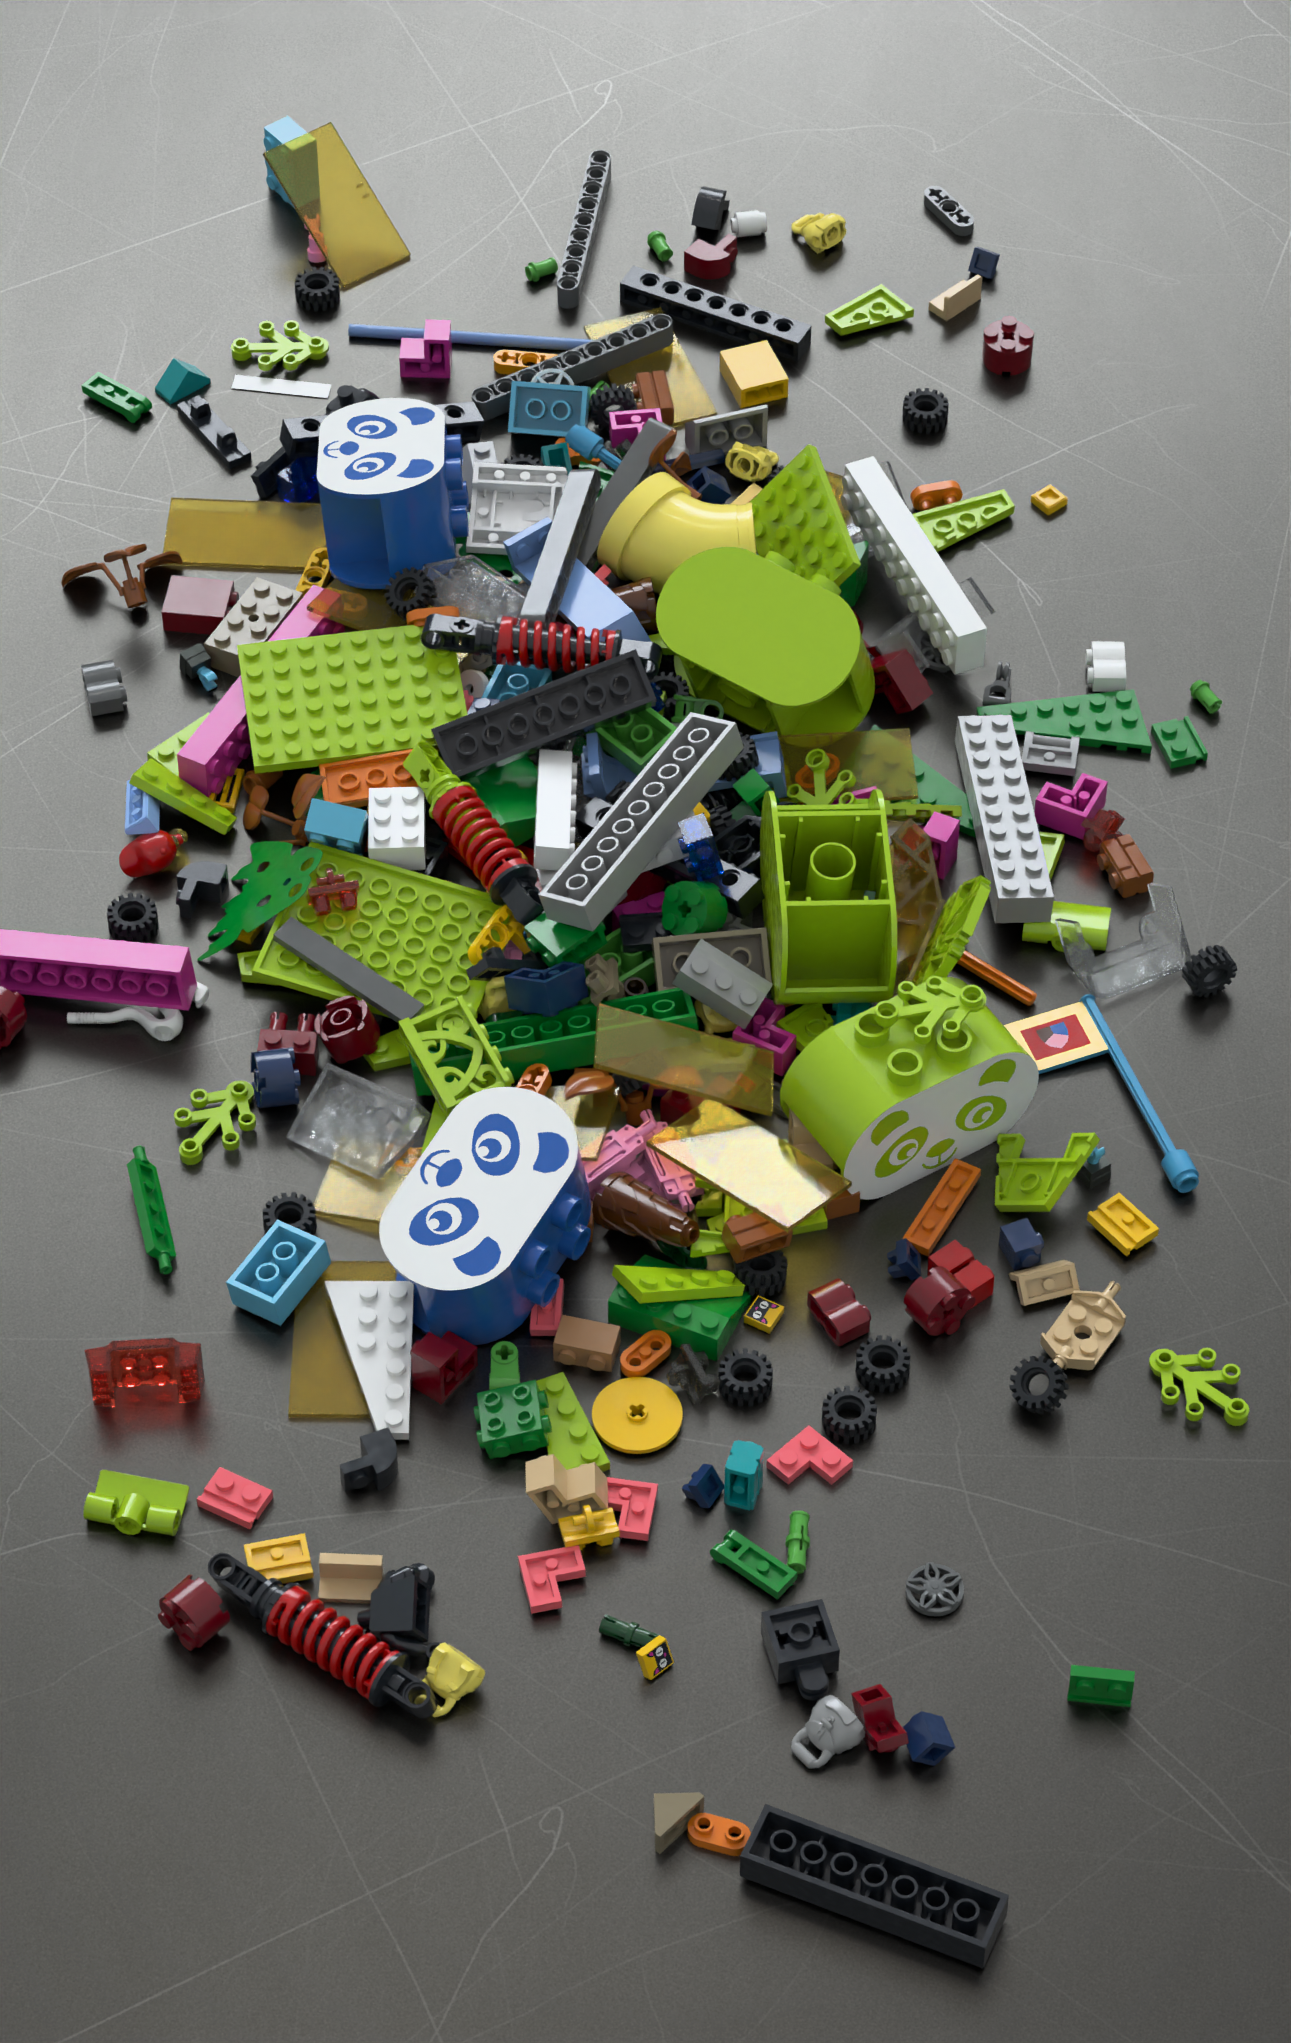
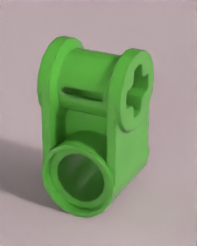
[671,695,724,723]
[489,1341,520,1390]

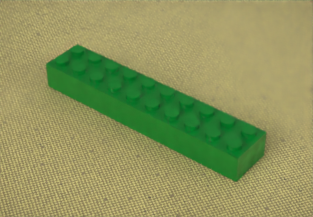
[409,988,700,1096]

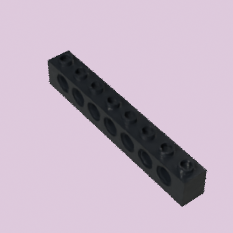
[620,265,812,362]
[279,401,484,459]
[575,796,765,920]

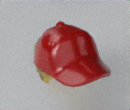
[119,829,188,877]

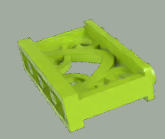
[398,995,514,1118]

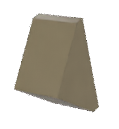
[654,1792,704,1854]

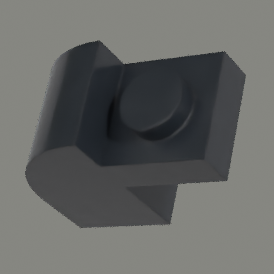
[691,186,730,230]
[176,861,229,919]
[340,1427,398,1492]

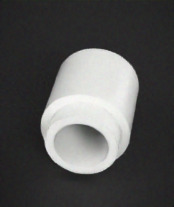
[730,210,767,237]

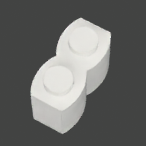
[1086,641,1126,692]

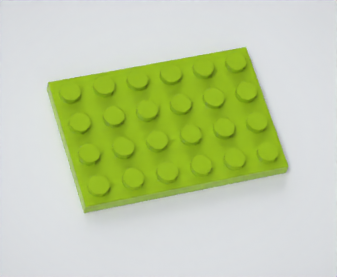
[750,444,861,587]

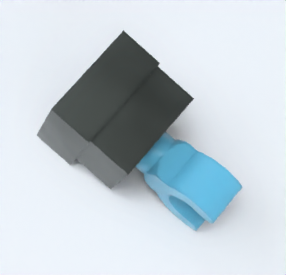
[179,643,218,691]
[1076,1146,1111,1189]

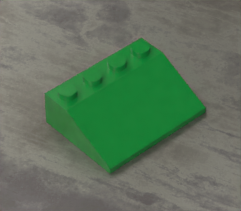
[462,756,537,849]
[608,1255,753,1361]

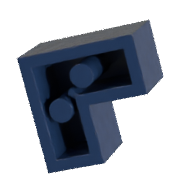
[504,961,589,1017]

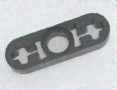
[924,186,974,236]

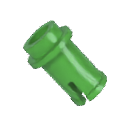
[647,231,673,261]
[525,257,558,281]
[1190,680,1222,713]

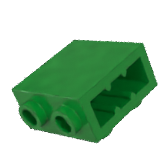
[524,912,607,968]
[474,1380,552,1459]

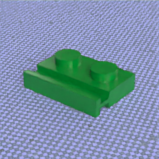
[1151,716,1208,769]
[1067,1665,1135,1707]

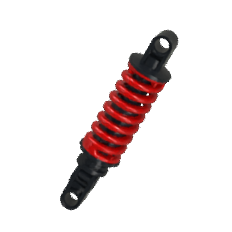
[420,614,663,678]
[208,1553,438,1718]

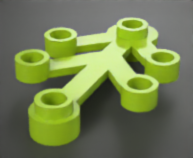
[231,320,329,371]
[786,748,856,805]
[874,976,986,1044]
[174,1081,256,1165]
[1149,1348,1249,1426]

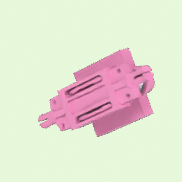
[640,1109,704,1212]
[581,1119,656,1201]

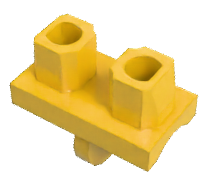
[558,1505,620,1551]

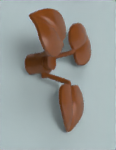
[649,429,702,501]
[61,544,182,608]
[243,774,326,872]
[564,1055,703,1126]

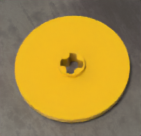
[592,1377,683,1454]

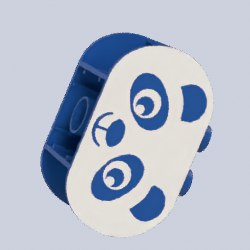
[317,398,469,589]
[379,1087,591,1345]

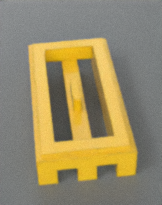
[209,769,245,813]

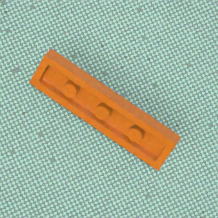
[902,1158,981,1256]

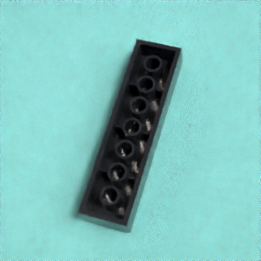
[431,649,657,782]
[740,1804,1009,1968]

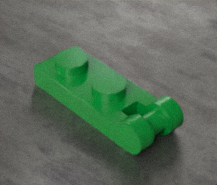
[82,372,152,423]
[710,1529,797,1599]

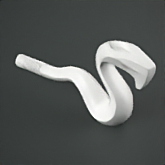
[67,982,209,1041]

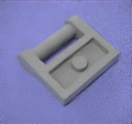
[1022,731,1080,776]

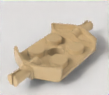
[1040,1281,1126,1370]

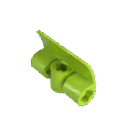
[1022,901,1111,952]
[83,1470,189,1536]

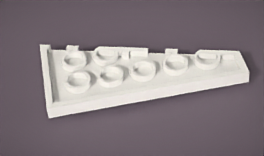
[324,1281,414,1440]

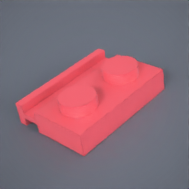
[197,1467,273,1530]

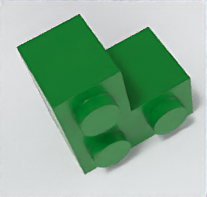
[730,768,780,821]

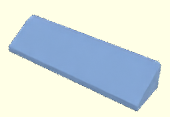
[125,780,160,835]

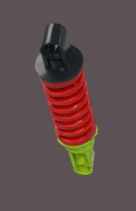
[403,741,544,926]

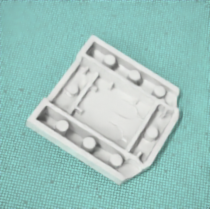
[466,462,568,555]

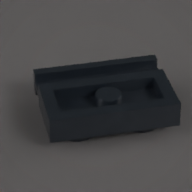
[619,912,676,953]

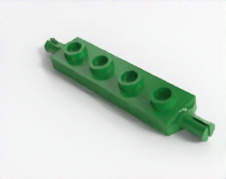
[127,1145,176,1274]

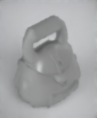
[791,1695,865,1769]

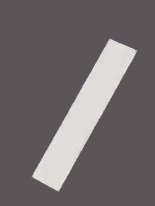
[231,375,331,398]

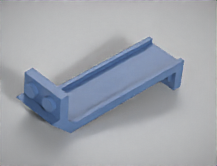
[503,517,651,642]
[581,731,787,801]

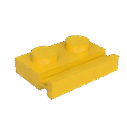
[1087,1192,1159,1256]
[244,1533,313,1584]

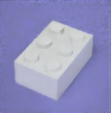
[368,787,426,870]

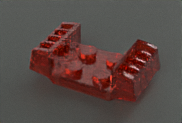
[85,1338,205,1407]

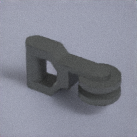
[982,661,1012,706]

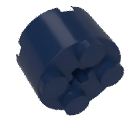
[250,1047,301,1108]

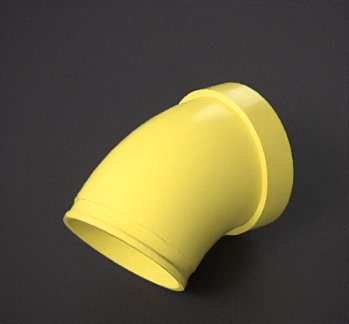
[597,472,757,595]

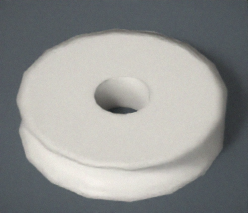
[460,669,489,699]

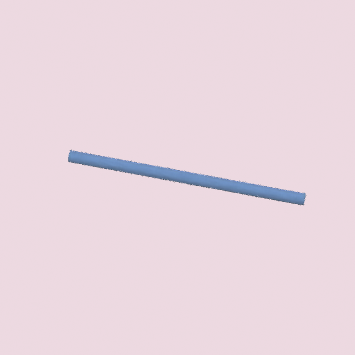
[348,324,593,351]

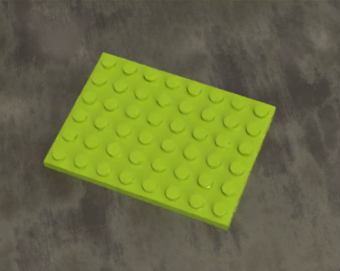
[237,625,467,774]
[252,841,510,1031]

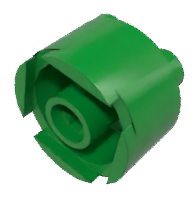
[662,881,728,936]

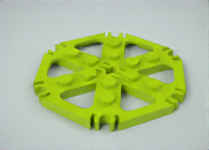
[892,875,991,998]

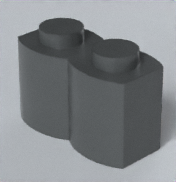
[81,660,127,716]

